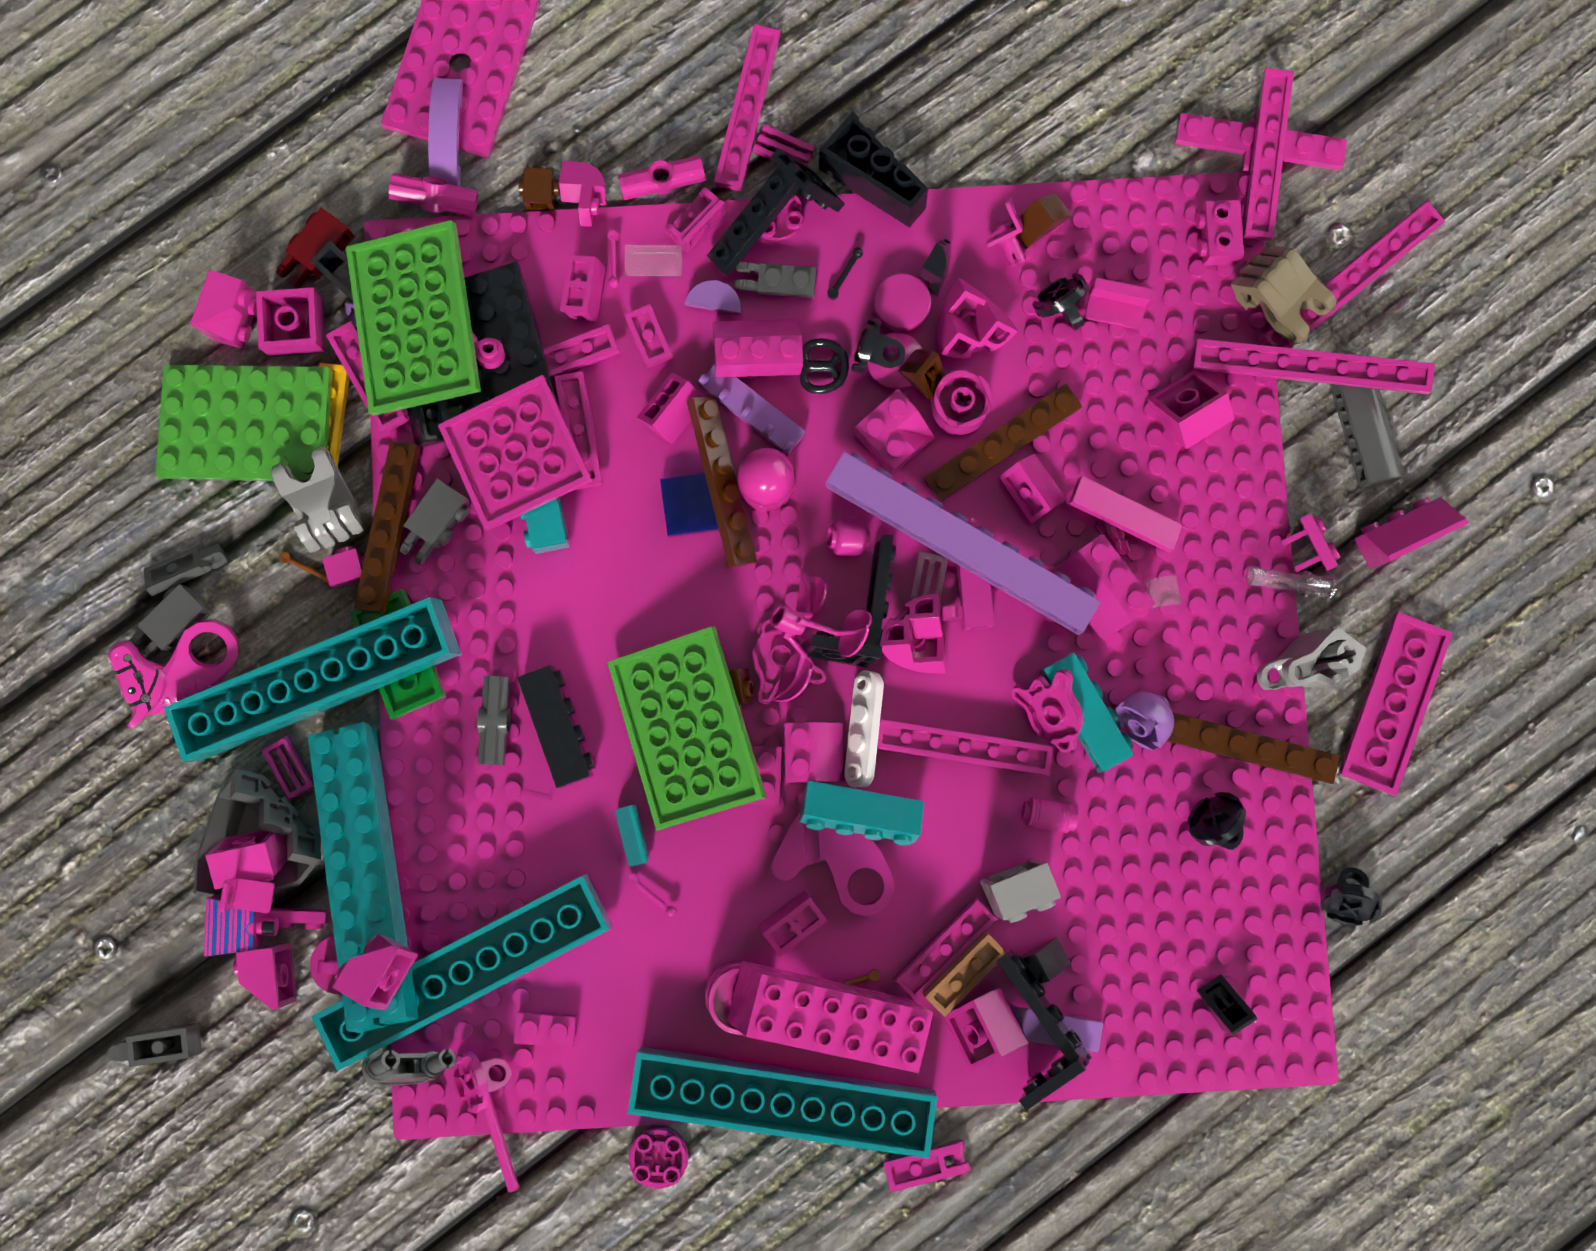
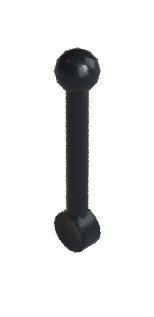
[827,247,863,300]

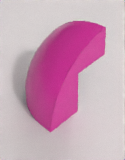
[937,278,1018,358]
[880,593,946,674]

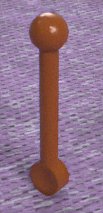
[279,552,329,585]
[841,969,880,985]

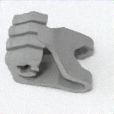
[271,446,364,553]
[1256,628,1366,690]

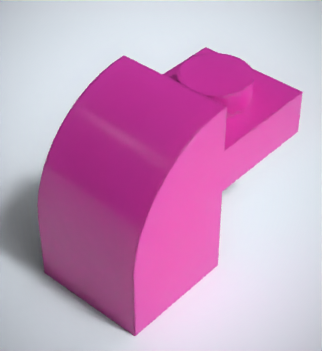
[559,161,607,227]

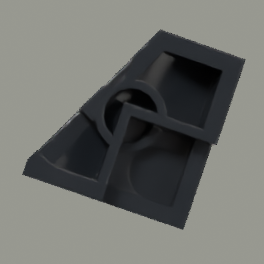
[920,239,951,296]

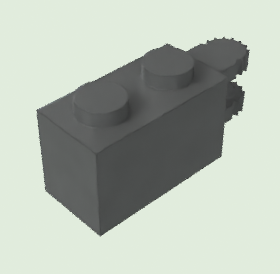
[399,478,471,565]
[128,584,214,660]
[107,1023,202,1067]

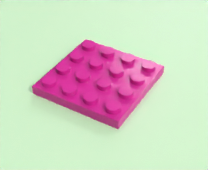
[438,375,593,531]

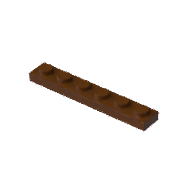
[924,383,1083,503]
[687,396,758,568]
[354,442,421,614]
[1166,712,1340,784]

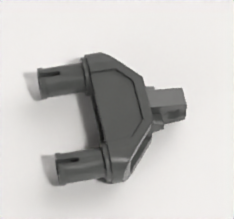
[362,1049,456,1086]

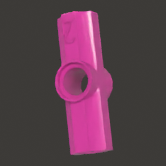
[618,155,706,200]
[388,173,479,216]

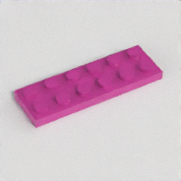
[1337,612,1453,796]

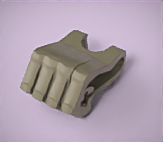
[1231,245,1337,345]

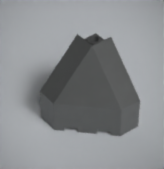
[190,769,321,897]

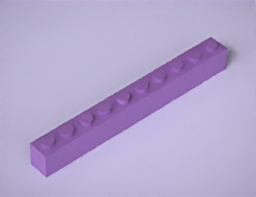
[826,452,1101,635]

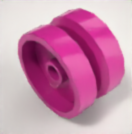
[704,962,743,1035]

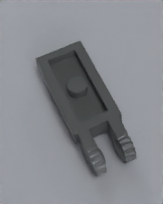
[735,262,816,298]

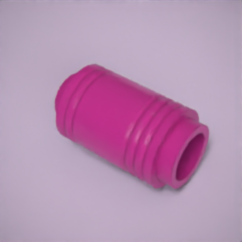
[1021,797,1078,833]

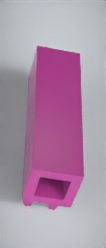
[941,518,995,631]

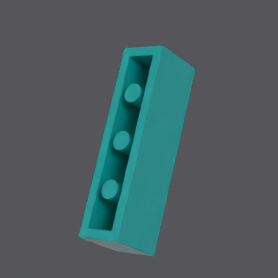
[520,497,570,554]
[1039,652,1134,773]
[799,781,924,845]

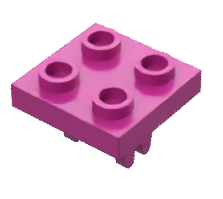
[1280,513,1341,572]

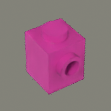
[322,546,365,589]

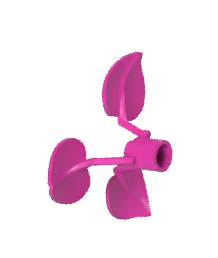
[770,573,872,702]

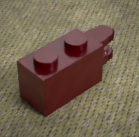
[276,207,355,289]

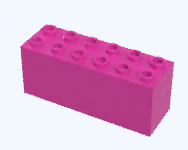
[727,961,934,1073]

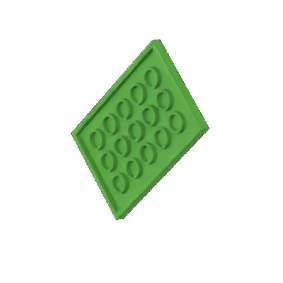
[346,220,481,416]
[155,365,333,482]
[607,626,767,831]

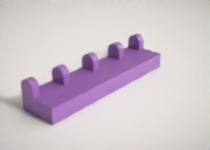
[698,365,806,456]

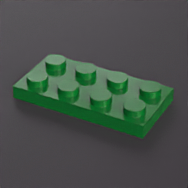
[349,589,447,720]

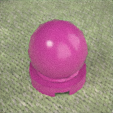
[737,448,795,511]

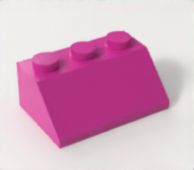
[712,319,803,378]
[1354,497,1469,569]
[1051,533,1156,641]

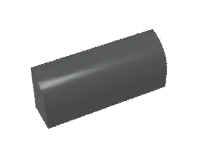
[1329,384,1405,488]

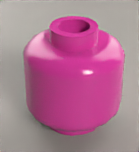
[826,518,871,556]

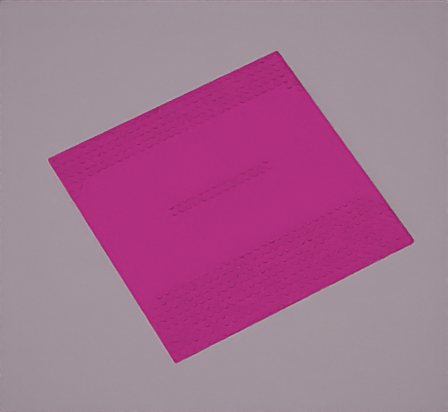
[364,171,1338,1140]

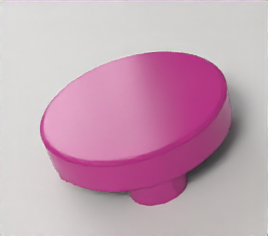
[873,273,931,333]
[629,1126,689,1189]

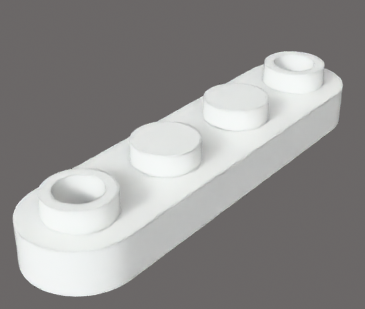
[844,670,884,788]

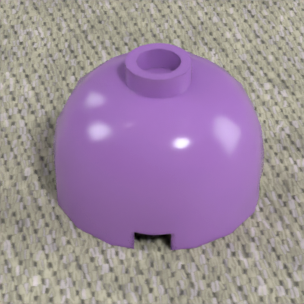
[1114,691,1175,750]

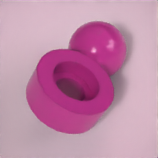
[472,332,505,369]

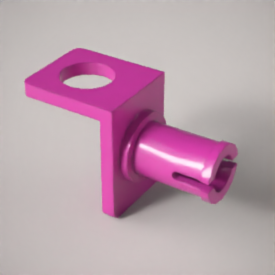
[986,197,1027,267]
[219,877,275,913]

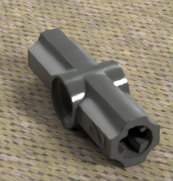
[477,676,511,765]

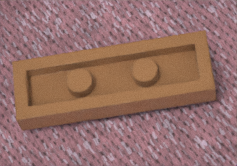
[922,931,1006,1017]

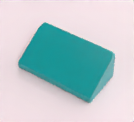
[615,805,650,866]

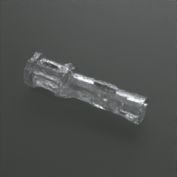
[1246,567,1337,600]

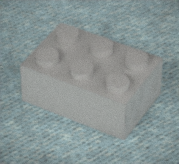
[980,859,1061,923]

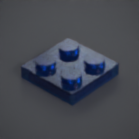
[660,473,719,537]

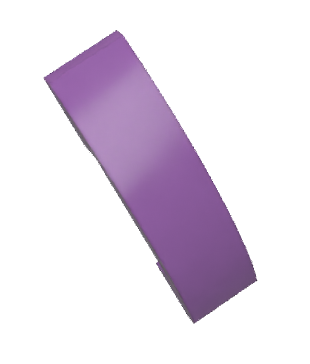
[428,78,463,186]
[1010,1004,1104,1052]

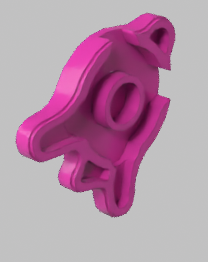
[752,619,827,705]
[1011,669,1084,753]

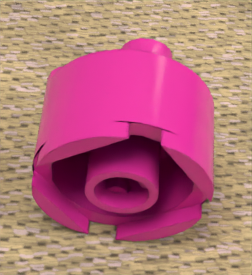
[931,370,992,435]

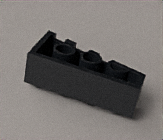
[819,111,928,228]

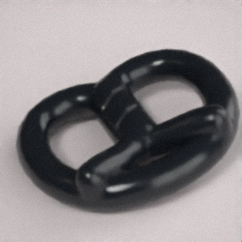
[799,338,849,394]

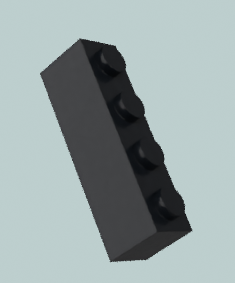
[517,665,596,788]

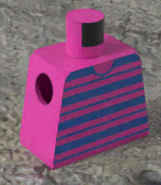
[204,894,279,956]

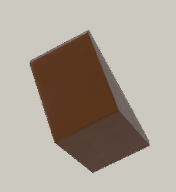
[1010,193,1072,249]
[898,349,946,400]

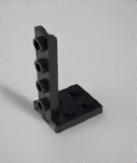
[707,148,845,275]
[801,535,896,668]
[999,950,1092,1111]

